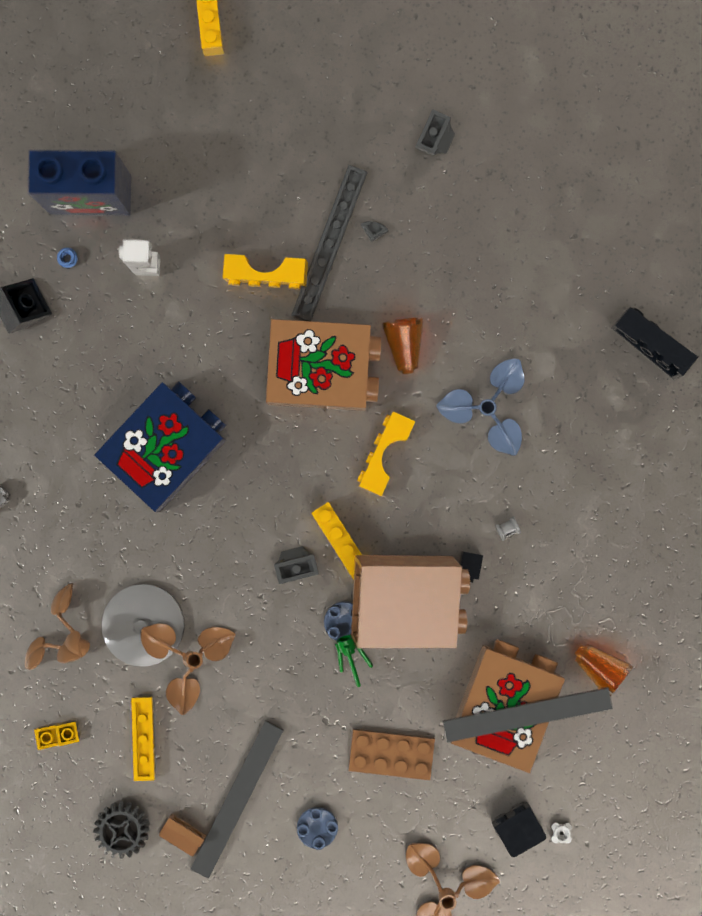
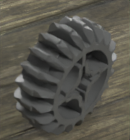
[93,801,150,859]

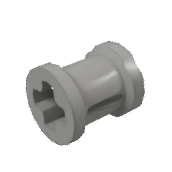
[495,516,521,541]

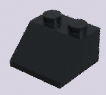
[0,278,52,333]

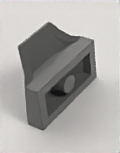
[415,109,455,155]
[274,546,319,584]

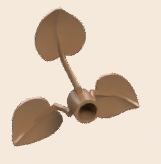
[25,583,90,670]
[141,623,236,715]
[406,843,500,916]

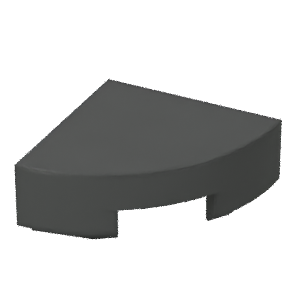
[361,221,389,242]

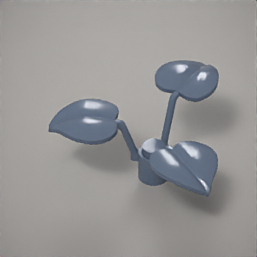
[436,359,525,456]

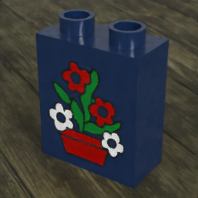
[28,150,131,215]
[94,381,227,512]

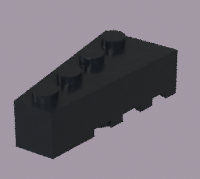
[611,307,699,380]

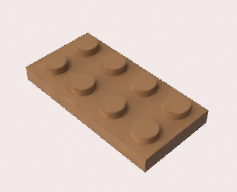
[349,729,435,780]

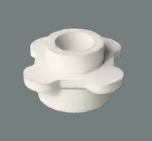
[551,822,572,844]

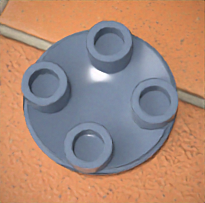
[324,602,353,641]
[297,807,338,850]

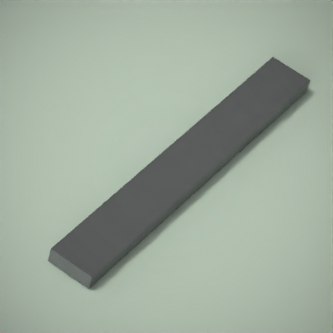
[291,165,368,322]
[443,687,613,742]
[190,720,283,879]

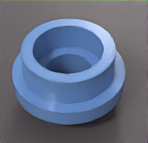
[57,248,78,268]

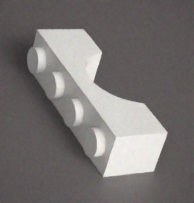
[119,240,160,276]

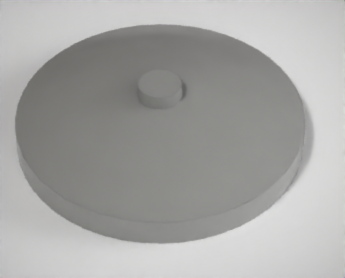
[102,584,185,667]

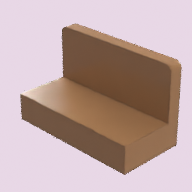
[159,814,206,856]

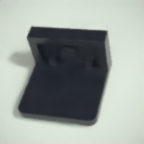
[492,802,546,858]

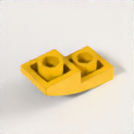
[34,721,79,750]

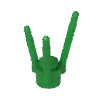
[335,635,373,687]

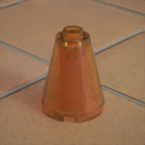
[382,318,423,374]
[574,644,633,697]

